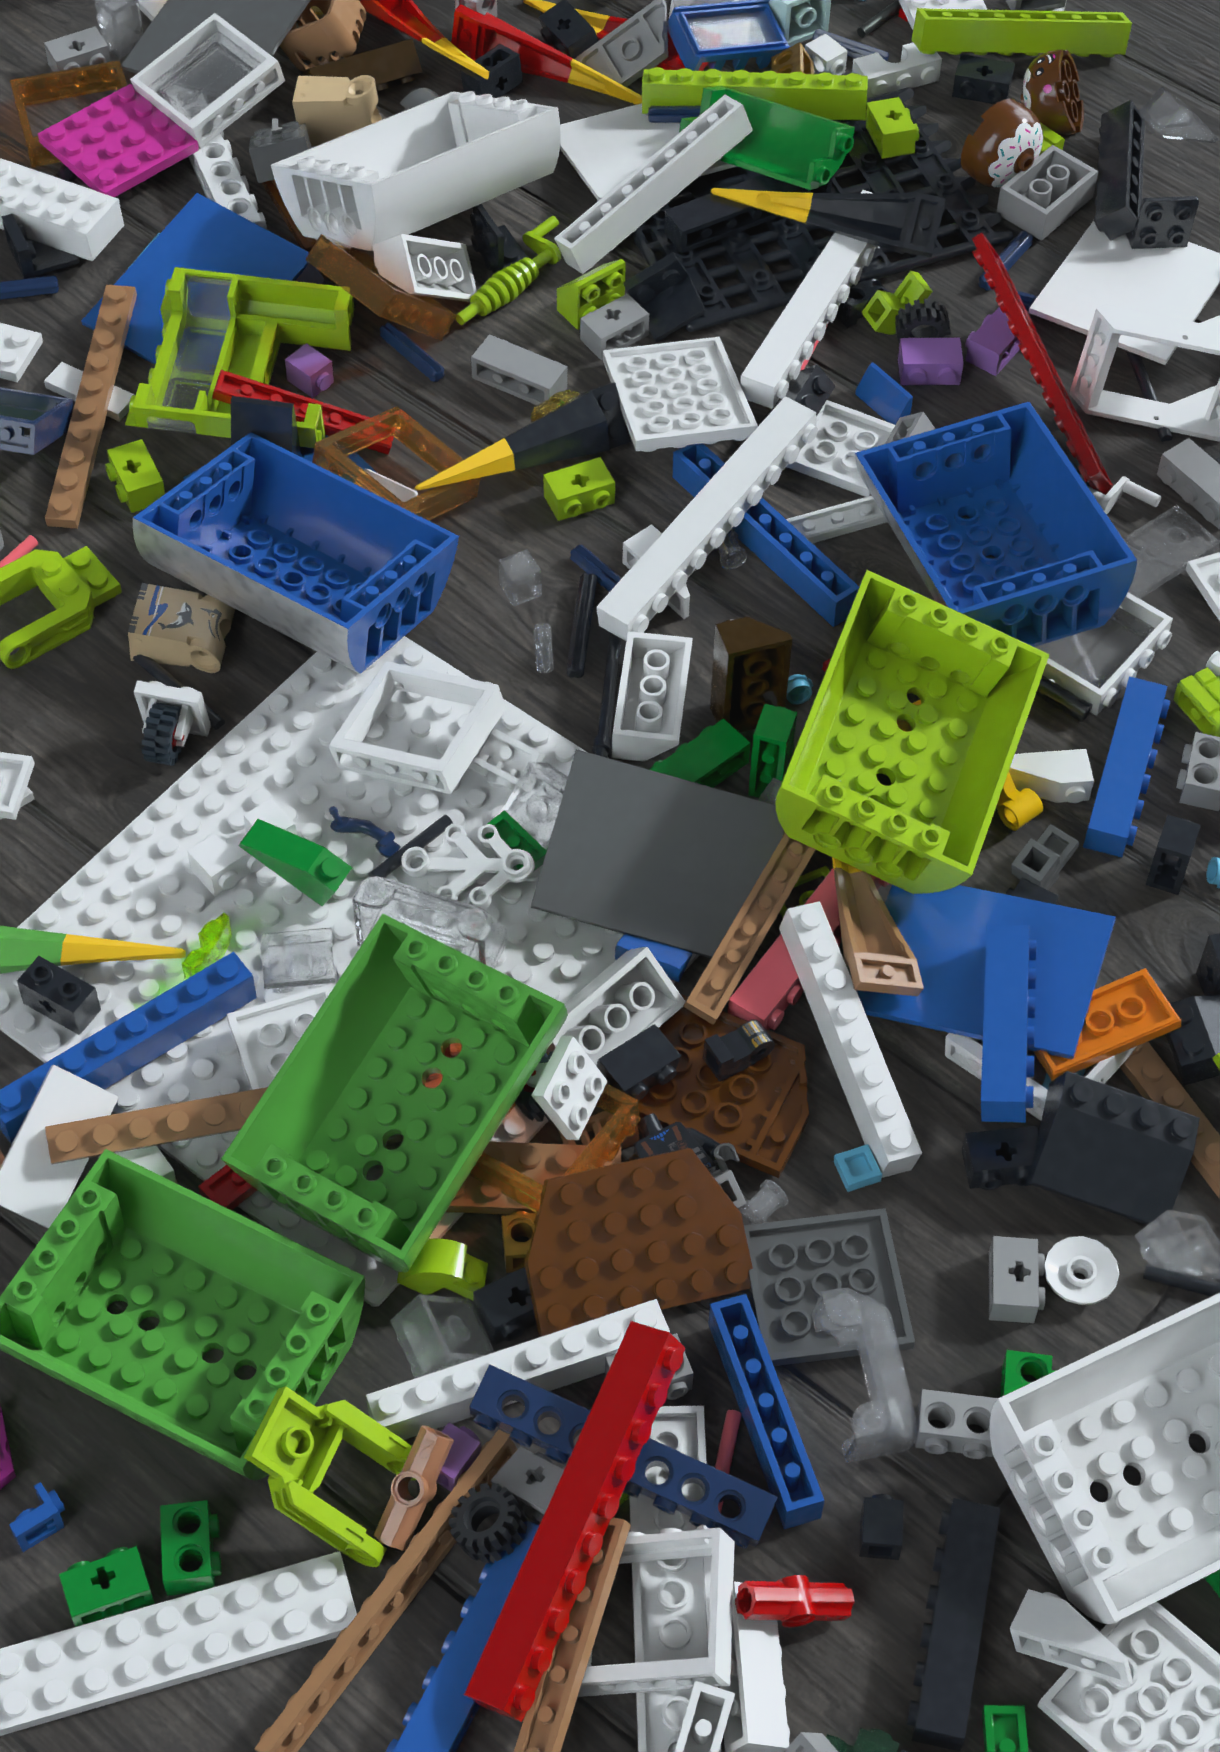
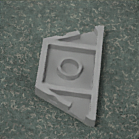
[575,0,668,87]

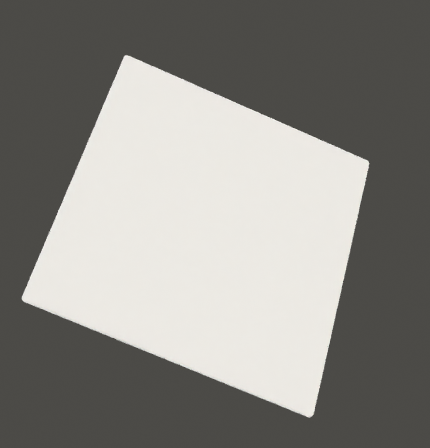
[0,636,699,1307]

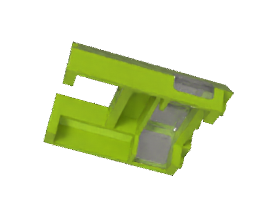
[125,267,354,449]

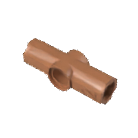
[374,1426,454,1551]

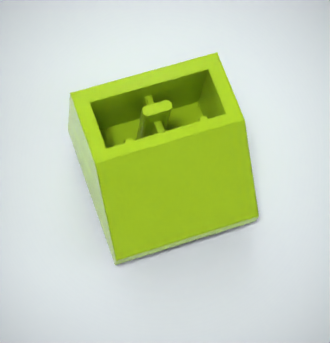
[557,259,626,330]

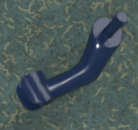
[329,806,401,858]

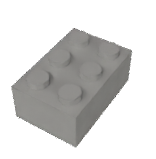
[997,145,1098,241]

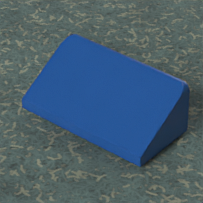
[855,362,913,425]
[615,934,692,982]

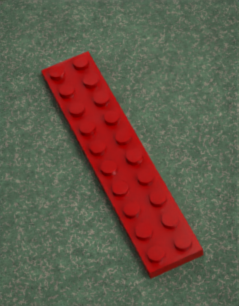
[972,233,1113,495]

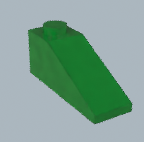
[238,819,352,906]

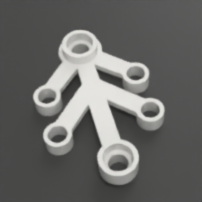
[401,823,535,910]

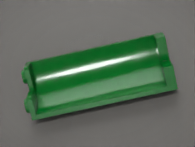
[679,86,855,190]

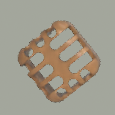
[280,0,366,72]

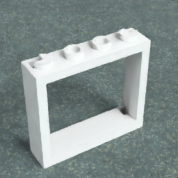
[328,661,506,794]
[578,1525,735,1697]

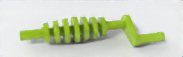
[455,216,561,325]

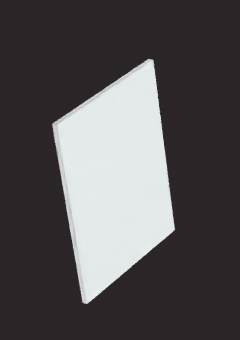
[560,103,736,201]
[1028,221,1220,365]

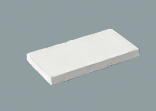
[0,1065,119,1229]

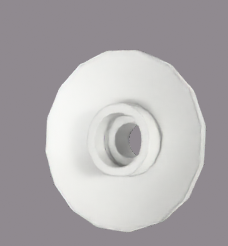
[1044,1236,1119,1305]

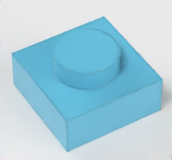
[833,1144,882,1192]

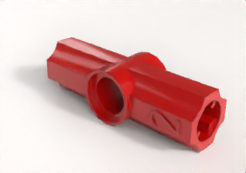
[735,1575,855,1627]

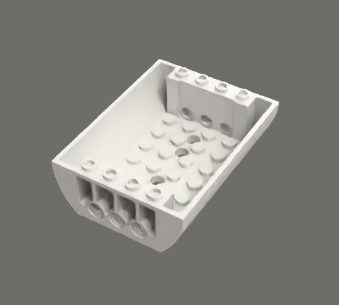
[271,91,561,251]
[990,1293,1220,1624]

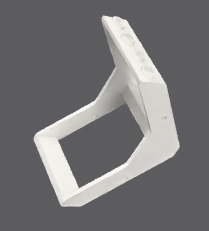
[1069,304,1220,442]

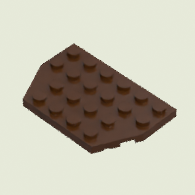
[598,993,809,1178]
[524,1148,753,1337]

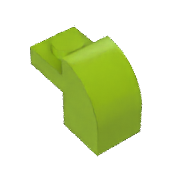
[861,270,933,335]
[397,1238,488,1301]

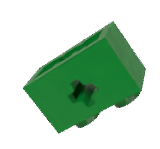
[59,1546,155,1627]

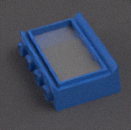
[667,0,791,71]

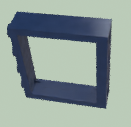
[0,387,73,455]

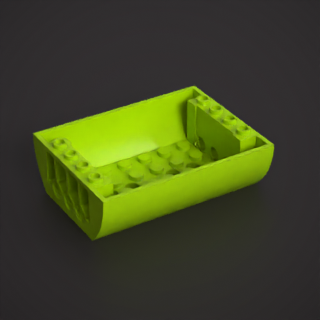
[775,570,1050,894]

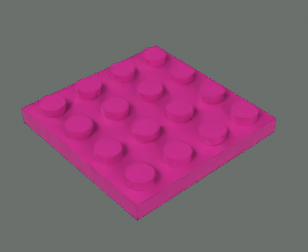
[38,84,199,197]

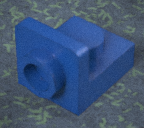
[9,1482,65,1552]

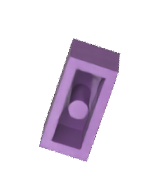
[965,307,1020,376]
[898,338,963,385]

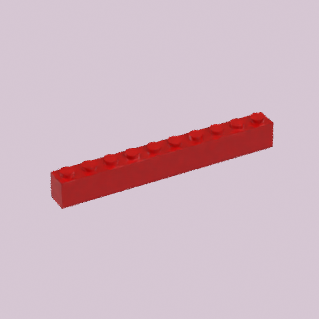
[464,1321,686,1723]

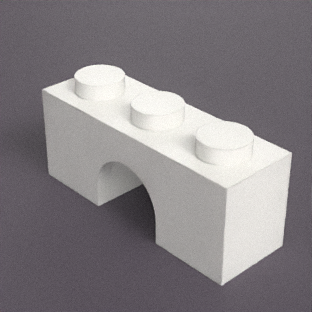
[852,43,942,98]
[187,798,297,896]

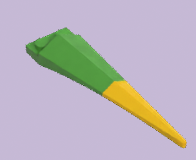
[0,926,186,974]

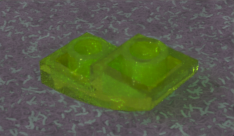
[182,913,232,980]

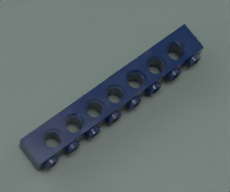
[469,1364,778,1548]

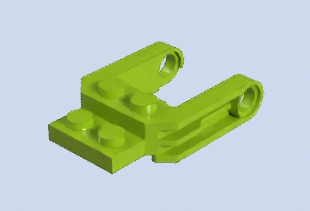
[0,546,122,669]
[244,1386,416,1567]

